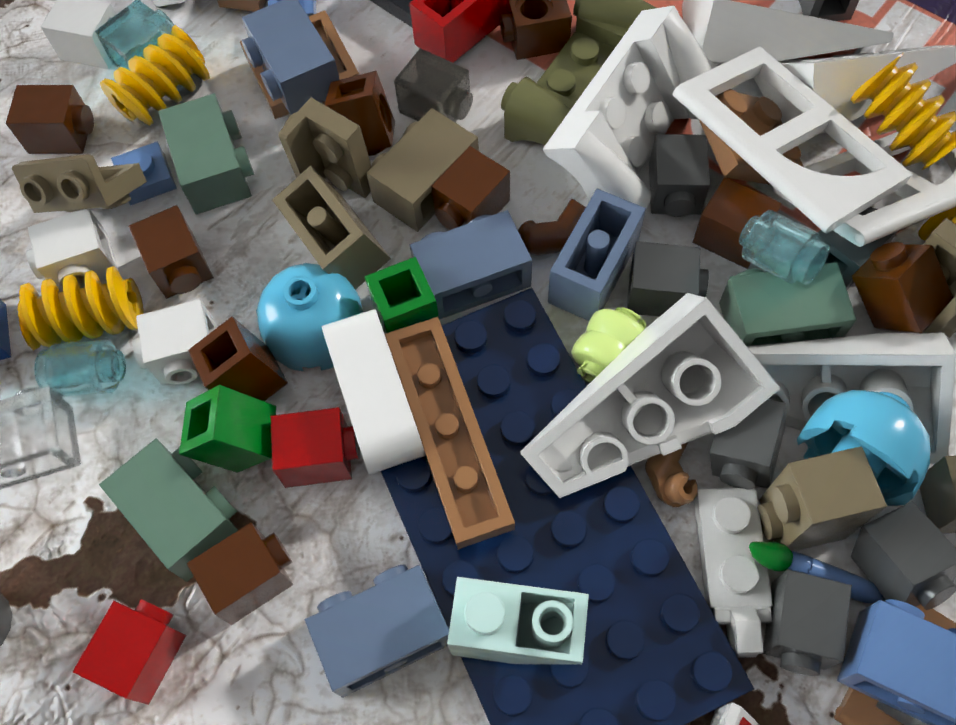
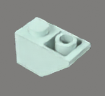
[447,577,589,664]

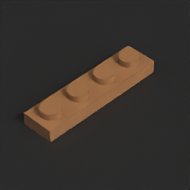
[385,317,515,549]

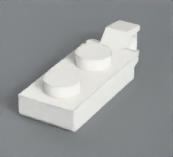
[694,488,773,658]

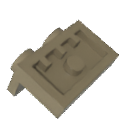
[278,97,371,198]

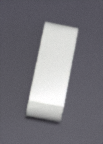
[322,309,425,475]

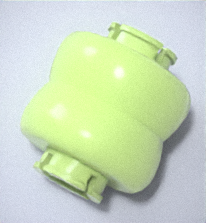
[571,307,647,383]

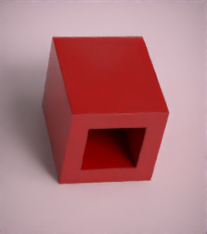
[271,407,360,488]
[72,599,187,705]

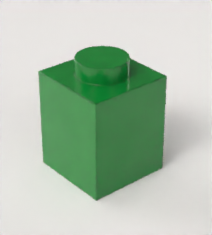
[364,257,439,334]
[179,385,277,473]

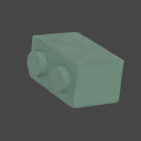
[158,93,254,215]
[719,262,857,346]
[99,438,238,582]

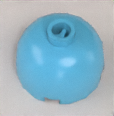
[256,263,363,371]
[797,390,930,506]

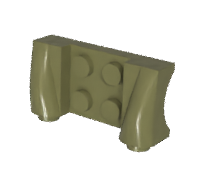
[501,0,656,145]

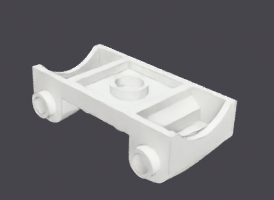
[543,5,711,213]

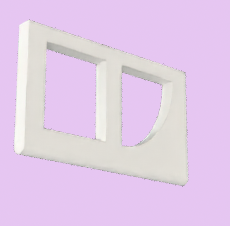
[673,46,913,234]
[773,130,956,247]

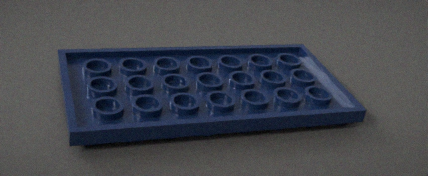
[380,288,754,725]

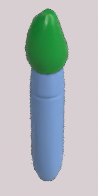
[749,542,883,603]

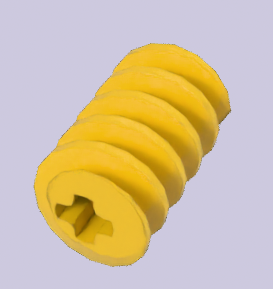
[100,25,210,126]
[850,53,956,170]
[17,266,144,351]

